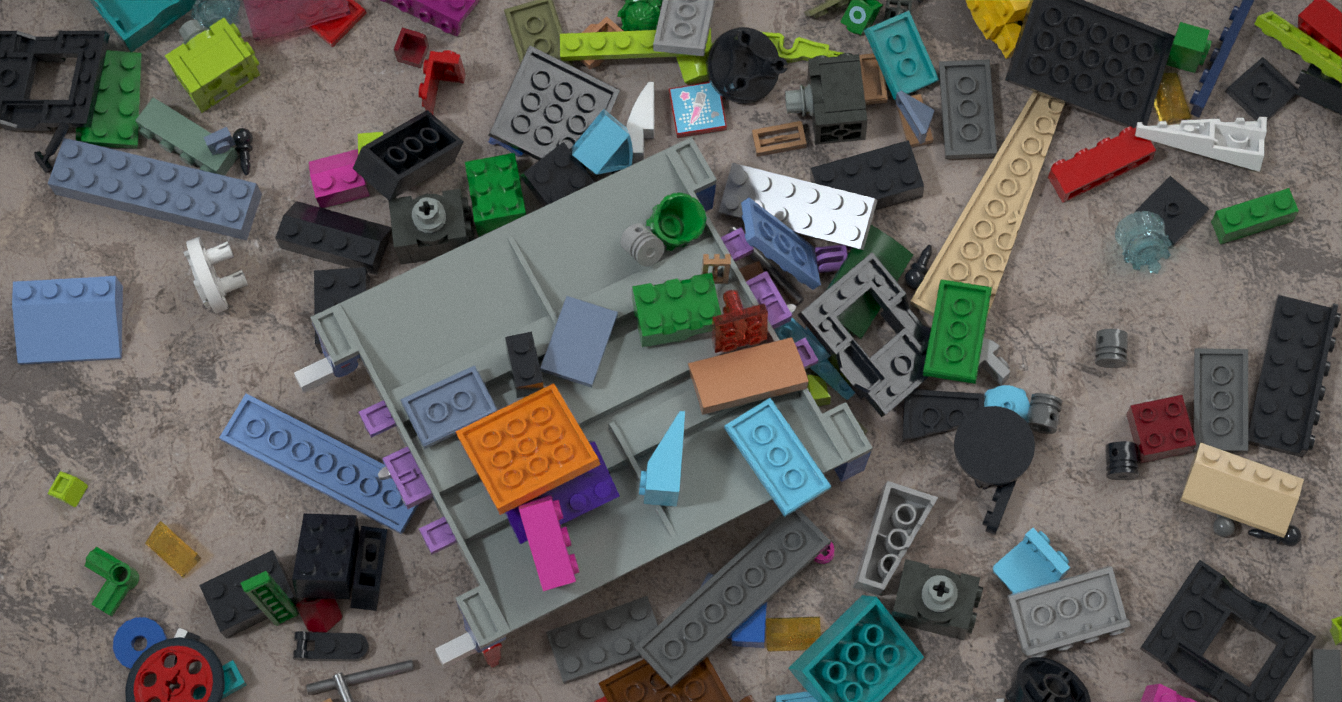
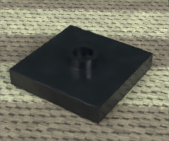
[1135,176,1209,247]

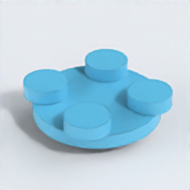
[984,385,1030,421]

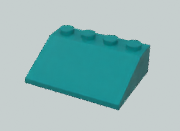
[788,595,924,702]

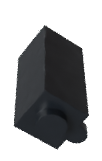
[1295,64,1342,115]

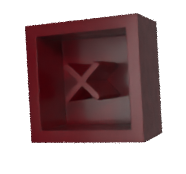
[1126,395,1196,464]

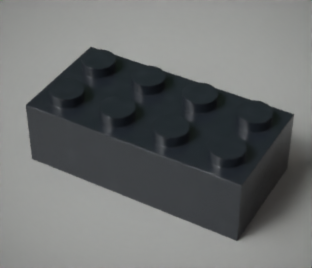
[353,110,464,201]
[810,140,924,210]

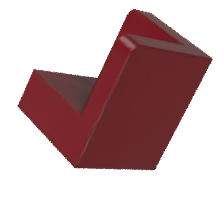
[394,27,429,68]
[296,598,343,632]

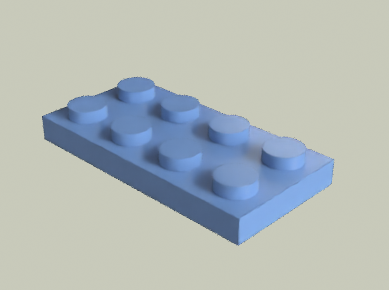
[741,197,821,290]

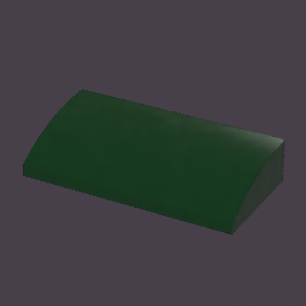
[826,225,913,339]

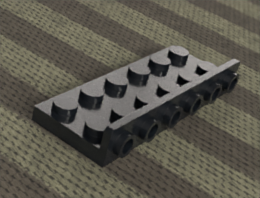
[1248,295,1341,458]

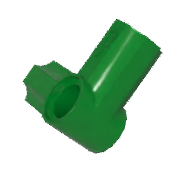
[84,546,139,617]

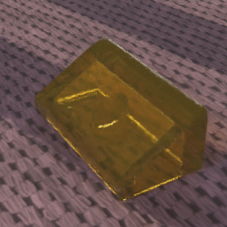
[1154,73,1192,125]
[145,521,202,578]
[766,617,821,652]

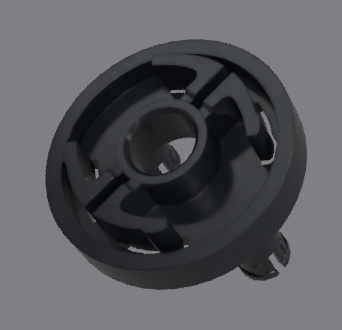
[1005,657,1091,702]

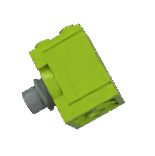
[165,18,260,113]

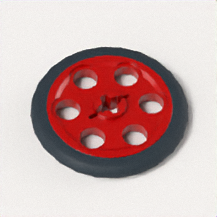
[125,637,225,702]

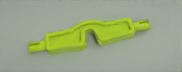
[760,31,844,63]

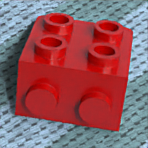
[418,50,466,114]

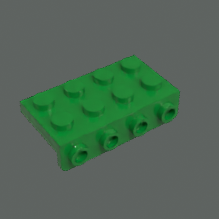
[75,50,142,149]

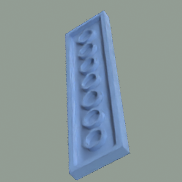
[219,394,419,534]

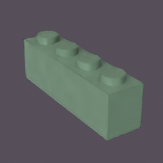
[135,97,239,176]

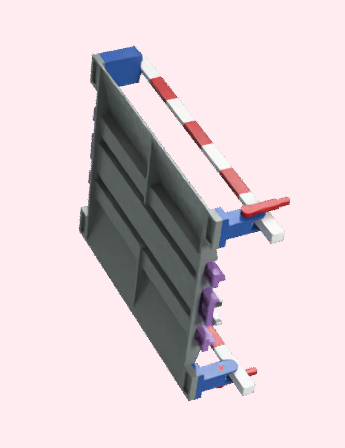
[294,137,872,668]

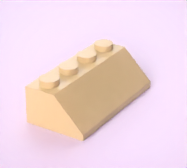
[1180,443,1304,538]

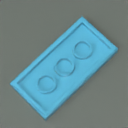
[724,398,831,517]

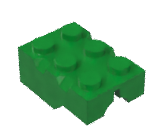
[465,153,527,238]
[631,272,723,348]

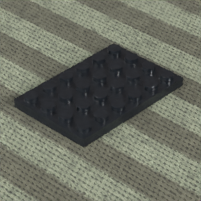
[1005,0,1175,128]

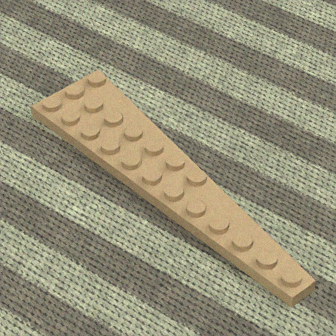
[910,92,1065,317]

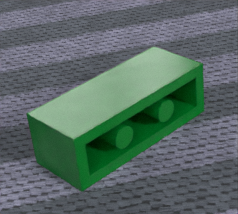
[1211,188,1299,245]

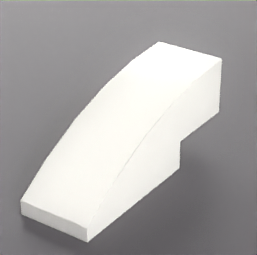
[626,82,655,162]

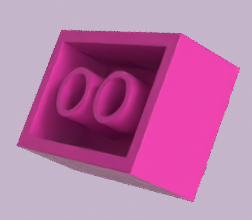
[519,495,580,591]

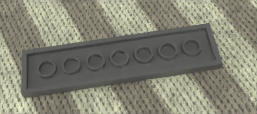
[634,509,831,689]

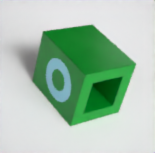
[840,0,883,35]

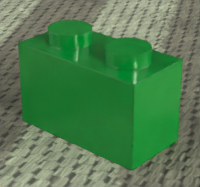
[1166,22,1212,73]

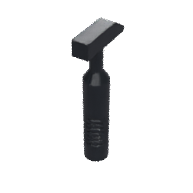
[34,122,69,173]

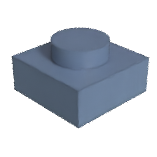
[203,127,236,155]

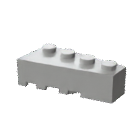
[853,481,938,595]

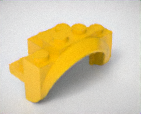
[965,0,1030,59]

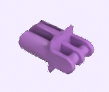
[815,245,853,273]

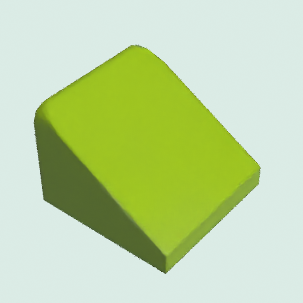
[47,471,88,507]

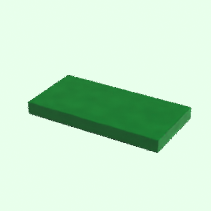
[923,279,992,384]

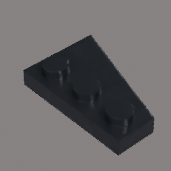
[902,389,984,442]

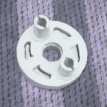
[183,237,248,314]

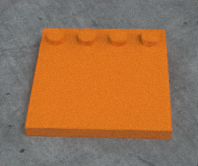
[456,383,601,515]

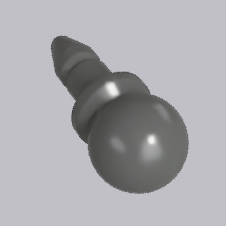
[1213,514,1235,537]

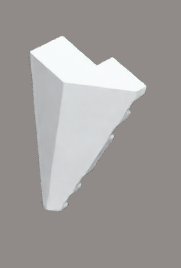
[1135,117,1267,172]

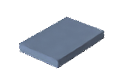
[540,296,618,388]
[400,365,498,449]

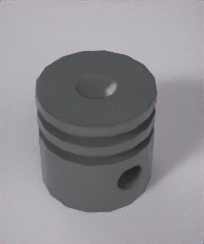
[1095,329,1128,368]
[1026,393,1063,434]

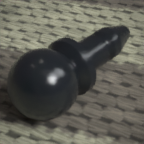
[232,128,253,176]
[905,245,932,289]
[1248,525,1302,547]

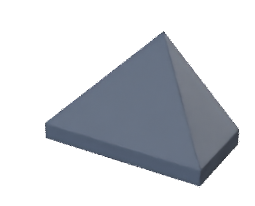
[896,91,934,144]

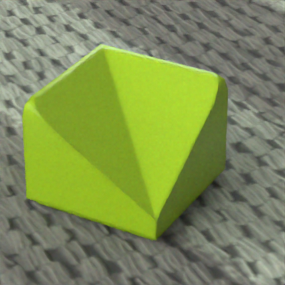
[807,375,831,406]

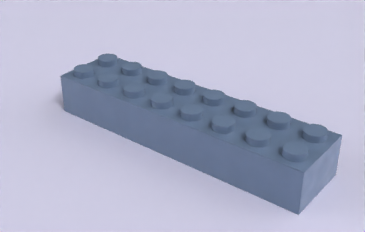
[48,138,262,240]

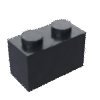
[505,332,543,398]

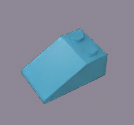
[639,411,685,507]

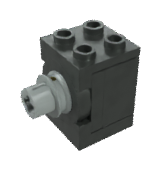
[785,53,868,145]
[388,189,475,265]
[892,559,983,640]

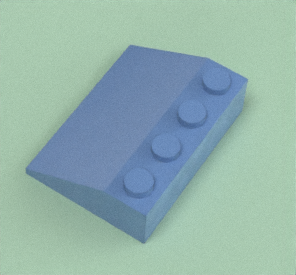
[12,276,123,365]

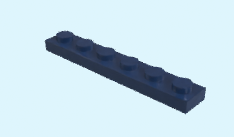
[1189,0,1254,118]

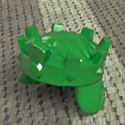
[617,0,663,31]
[646,192,707,251]

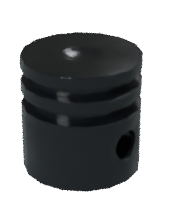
[1105,441,1139,480]

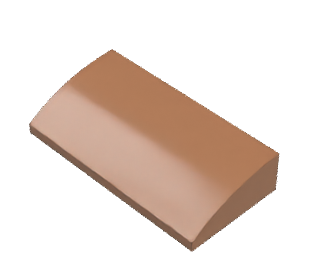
[688,337,809,415]

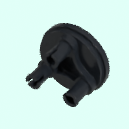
[706,27,788,104]
[954,406,1035,490]

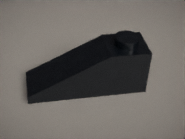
[350,526,387,611]

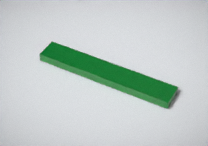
[241,571,299,626]

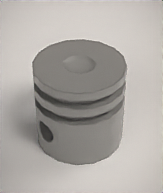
[620,223,664,267]

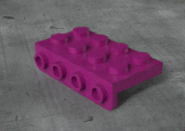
[380,0,480,36]

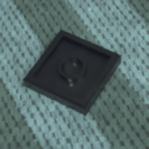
[1225,57,1297,121]

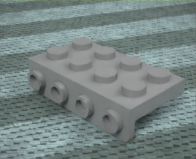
[1007,566,1131,657]

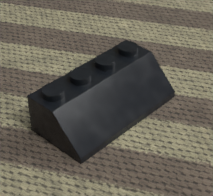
[275,201,392,275]

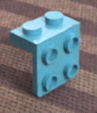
[993,528,1070,593]

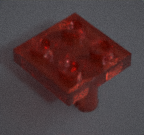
[712,289,768,353]

